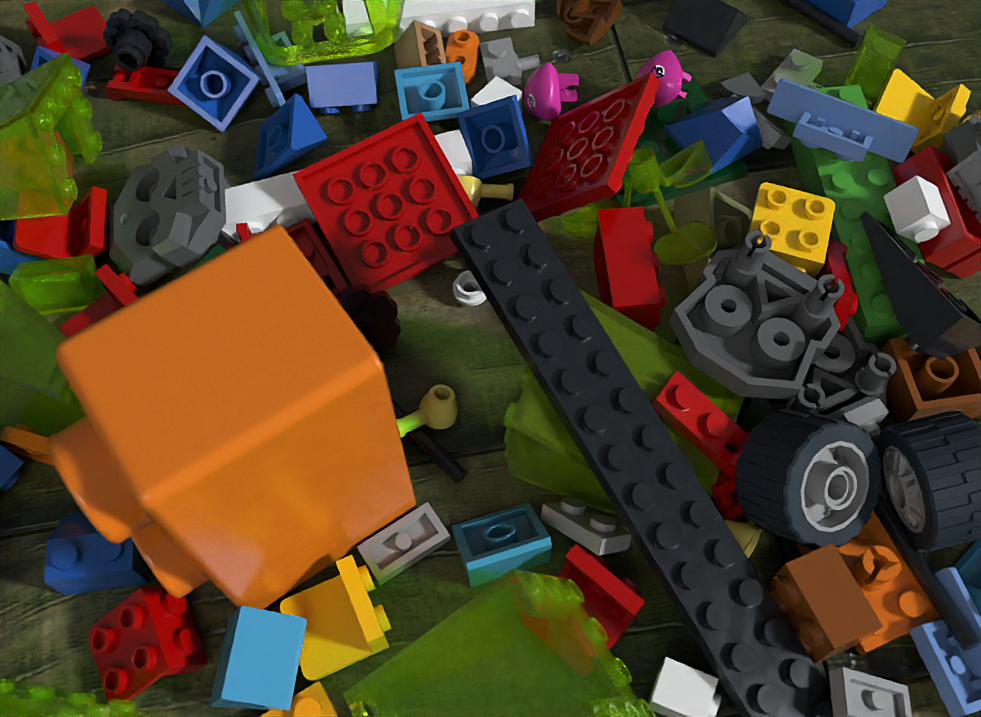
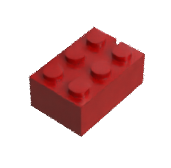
[892,145,981,279]
[592,206,665,345]

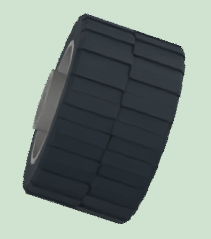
[735,409,882,550]
[876,410,981,552]

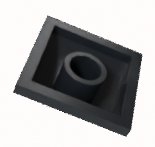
[662,0,750,58]

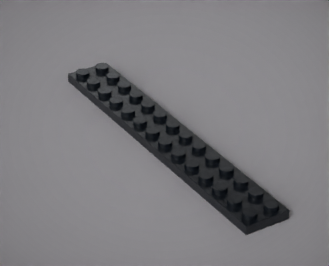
[449,198,833,717]

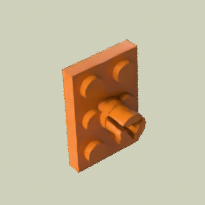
[794,511,941,656]

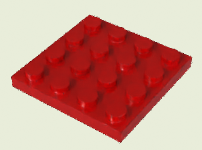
[517,72,661,223]
[292,112,479,293]

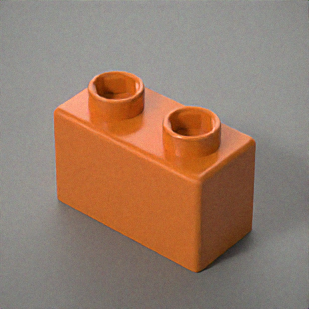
[47,224,417,609]

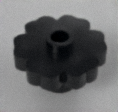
[102,8,173,72]
[335,284,401,358]

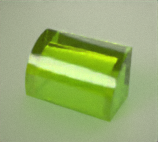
[845,24,906,110]
[8,255,99,318]

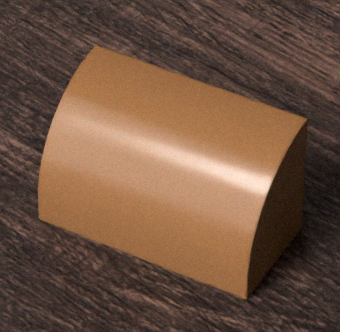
[394,20,447,70]

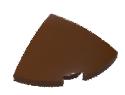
[556,0,623,46]

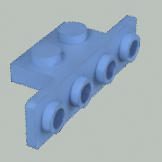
[233,10,307,108]
[767,78,919,163]
[909,567,981,717]

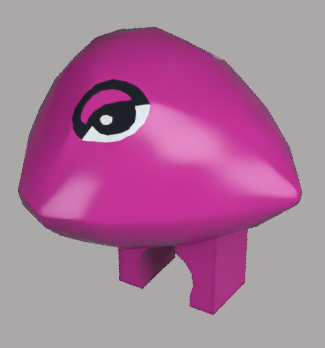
[635,49,692,107]
[522,62,579,121]

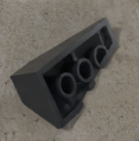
[860,211,981,360]

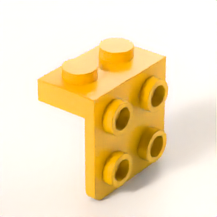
[872,69,971,154]
[748,182,835,278]
[280,555,392,681]

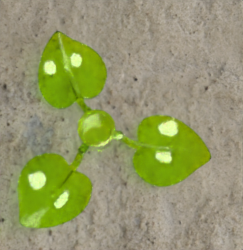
[560,138,717,265]

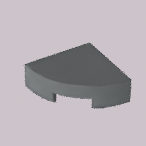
[718,72,766,104]

